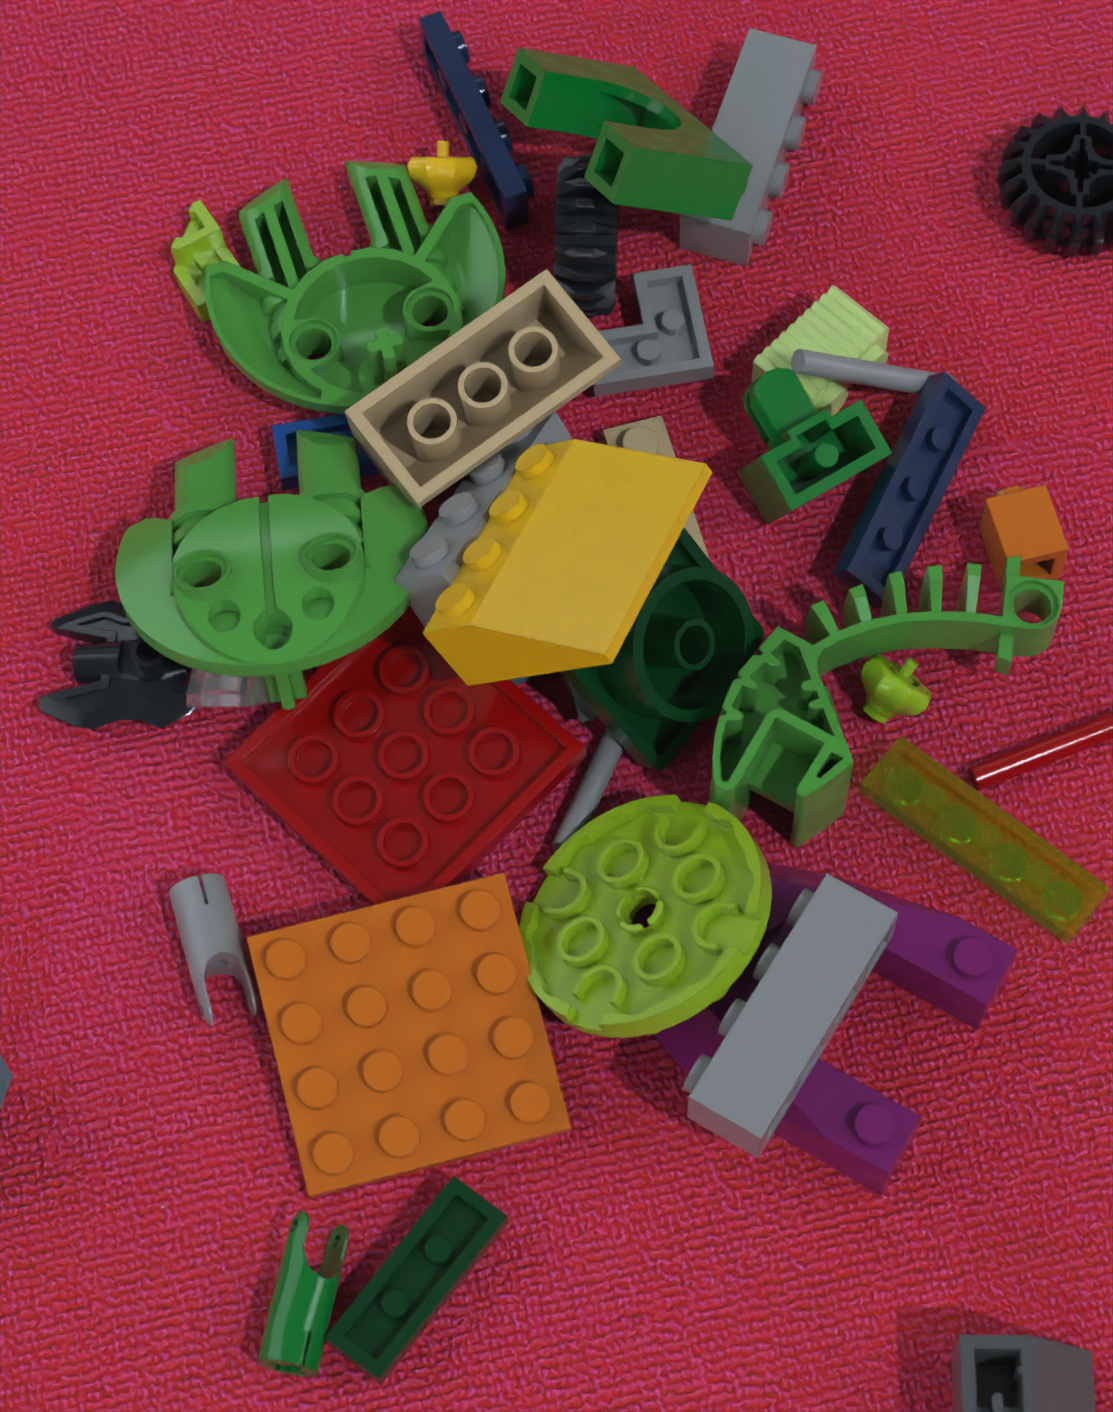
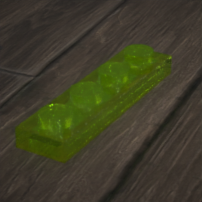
[860,736,1111,945]

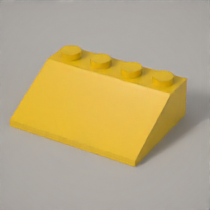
[422,439,712,686]

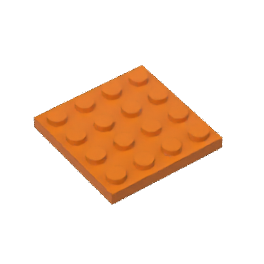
[247,873,571,1199]

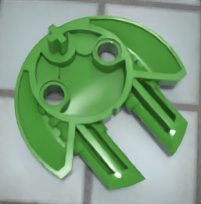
[204,161,506,414]
[115,430,429,710]

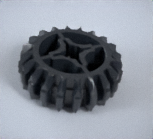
[997,105,1113,259]
[554,154,619,318]

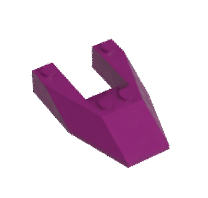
[632,862,1018,1195]

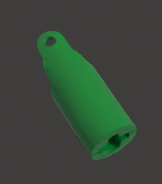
[257,1210,349,1377]

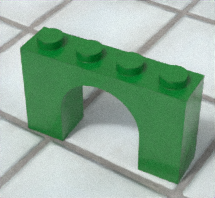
[500,47,753,221]

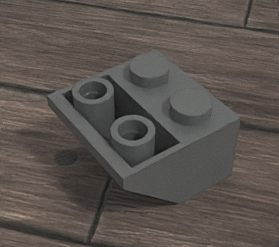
[951,1335,1096,1412]

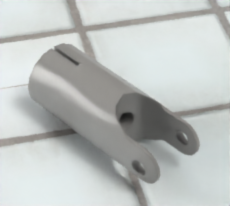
[168,873,258,1026]

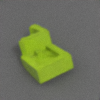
[171,200,240,323]

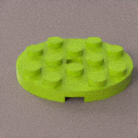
[519,795,772,1038]

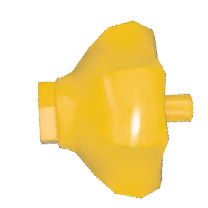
[407,141,478,205]

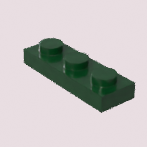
[325,1176,508,1385]

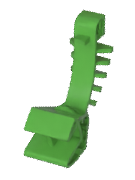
[709,556,1064,847]

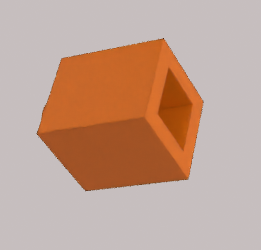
[979,485,1069,592]

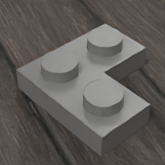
[592,264,714,397]

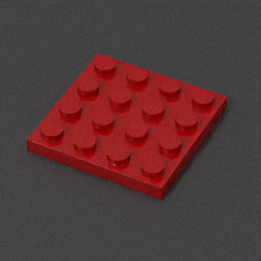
[224,606,587,906]

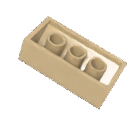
[344,269,622,508]

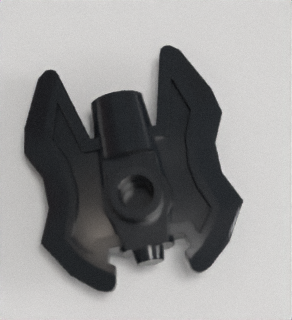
[39,600,211,729]

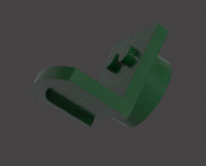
[561,528,764,770]

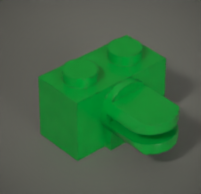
[738,368,892,525]

